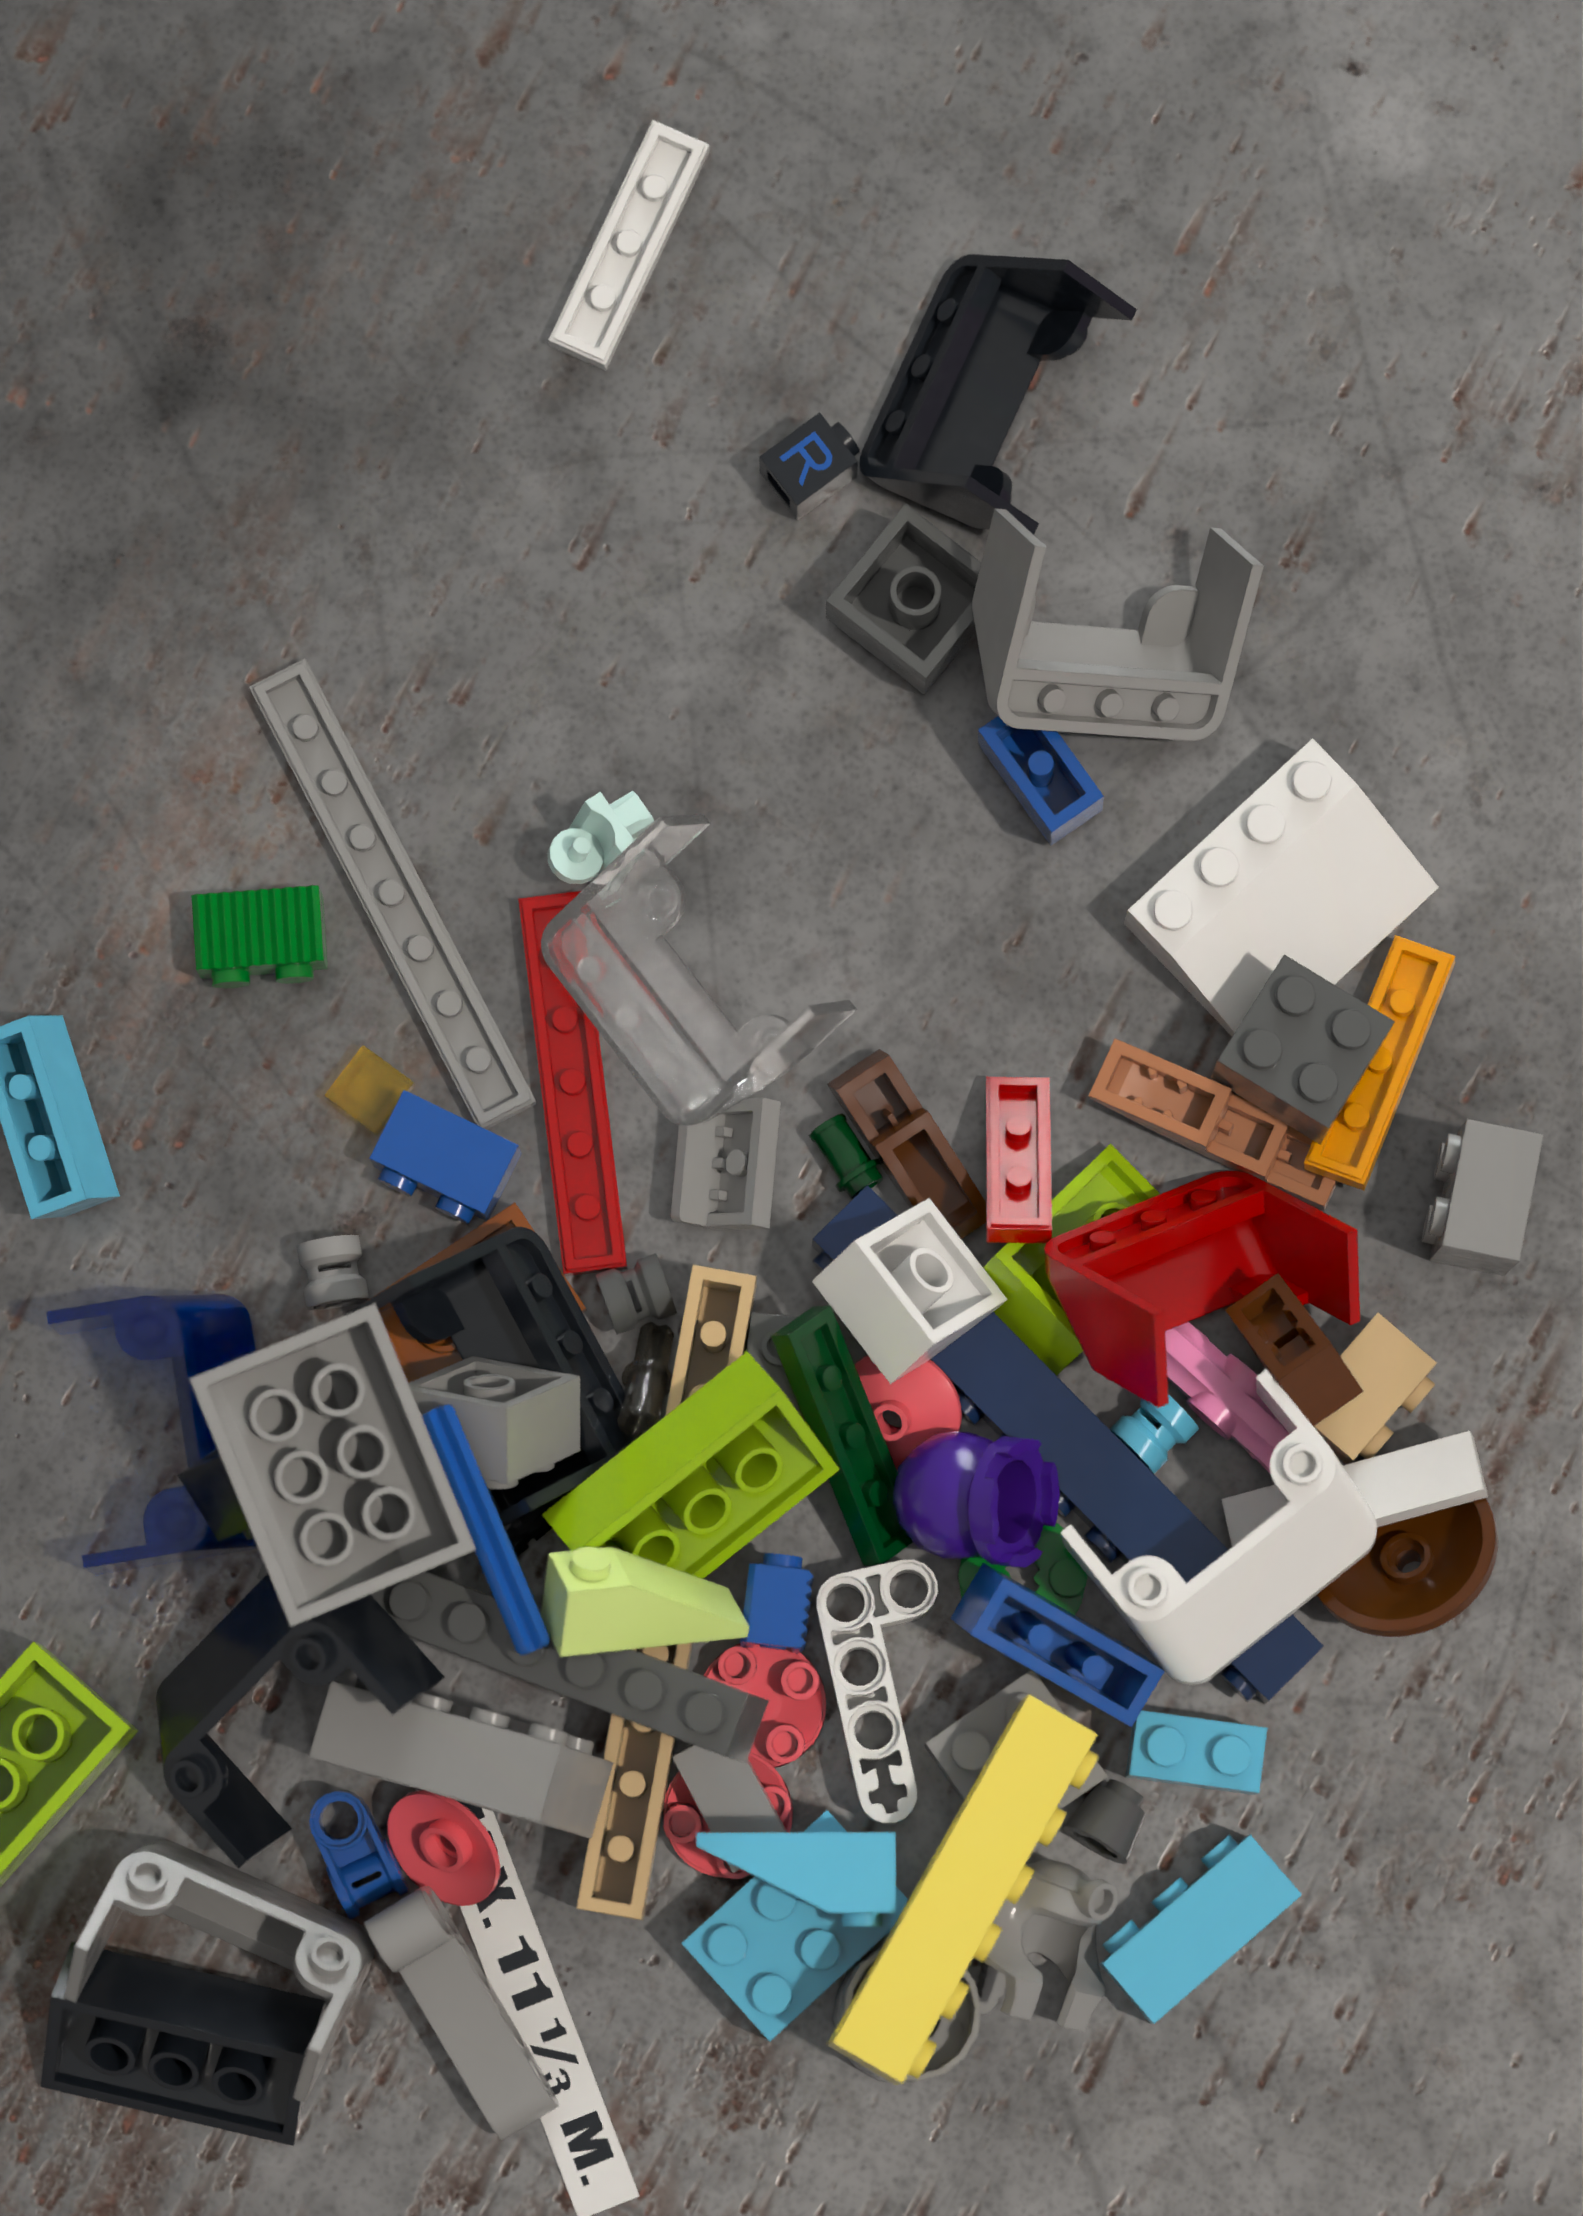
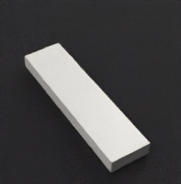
[548,120,710,371]
[1221,1431,1488,1547]

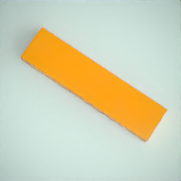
[1304,935,1455,1191]

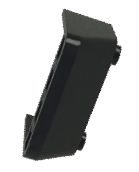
[859,254,1137,535]
[344,1227,644,1527]
[156,1574,445,1869]

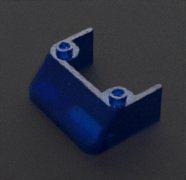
[46,1294,258,1575]

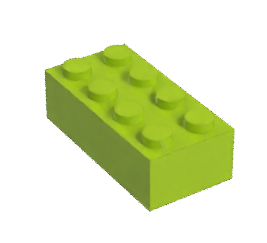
[0,1641,139,1888]

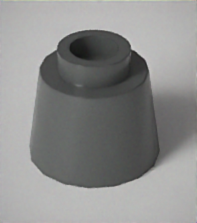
[1063,1779,1146,1864]

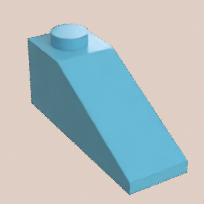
[696,1832,896,1927]

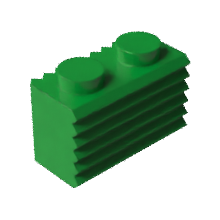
[191,885,328,988]

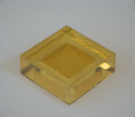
[325,1045,415,1136]

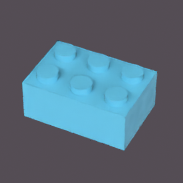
[682,1810,908,2041]

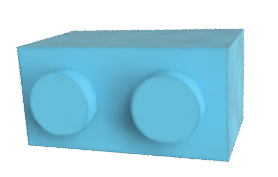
[1125,1710,1267,1795]

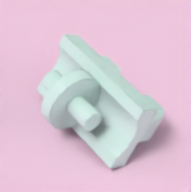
[547,791,654,893]

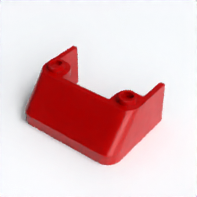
[1044,1171,1360,1408]

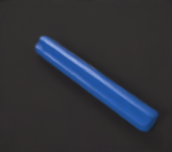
[422,1404,550,1655]

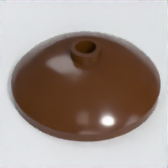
[1317,1498,1498,1637]

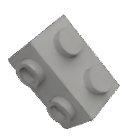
[671,1095,781,1230]

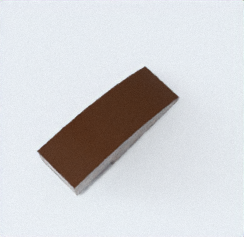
[827,1049,986,1239]

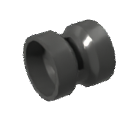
[596,1253,677,1335]

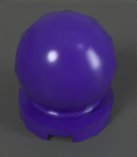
[893,1431,1060,1568]

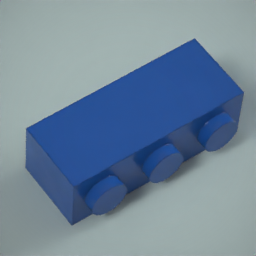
[950,1562,1165,1727]

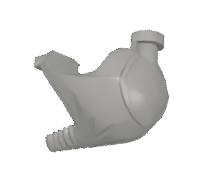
[976,1860,1118,2032]

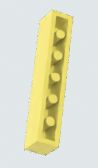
[827,1694,1098,2085]

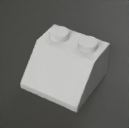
[812,1198,1008,1384]

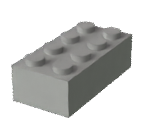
[309,1678,613,1839]

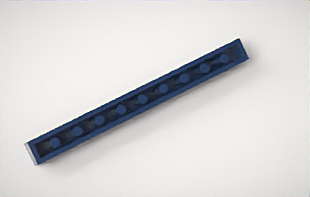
[812,1185,1324,1704]

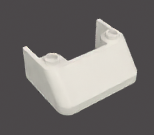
[1060,1369,1377,1685]

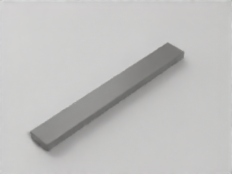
[249,659,537,1130]

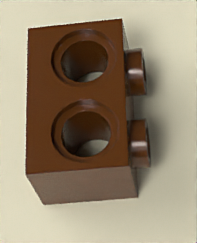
[1225,1273,1364,1427]

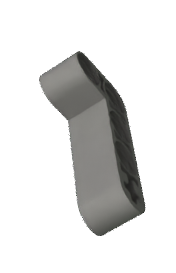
[364,1886,559,2140]

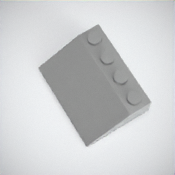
[189,1304,476,1627]

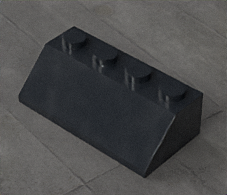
[41,1942,325,2146]

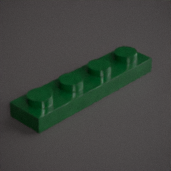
[771,1305,913,1566]

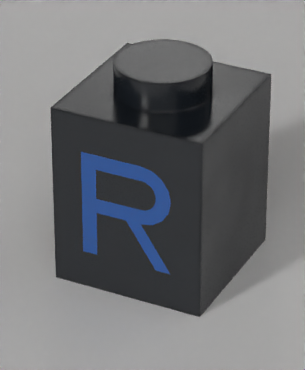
[759,412,860,521]

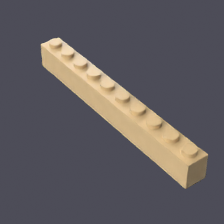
[577,1265,757,1920]

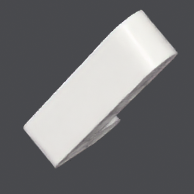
[817,1559,938,1825]

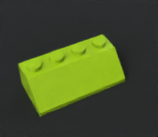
[542,1351,840,1579]

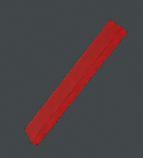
[518,891,628,1276]

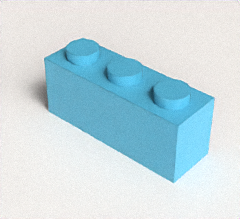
[0,1015,120,1219]
[1099,1834,1302,2024]

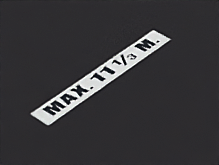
[416,1789,640,2216]

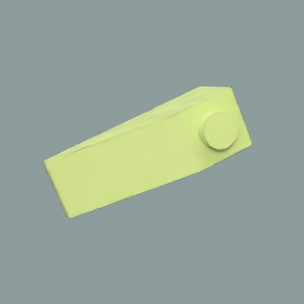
[541,1547,749,1657]

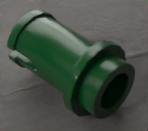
[809,1113,883,1199]

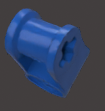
[309,1790,410,1920]

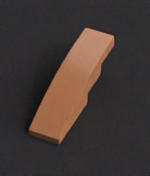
[1089,1038,1338,1211]

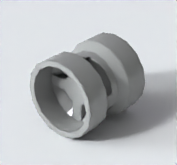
[297,1235,369,1310]

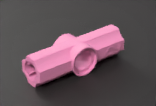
[1165,1322,1289,1475]

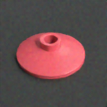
[854,1355,962,1470]
[387,1790,500,1906]

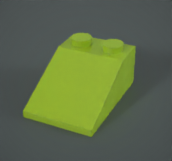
[983,1143,1160,1376]

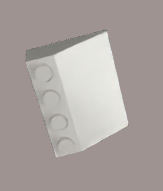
[1124,738,1439,1036]

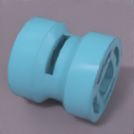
[1110,1394,1199,1474]

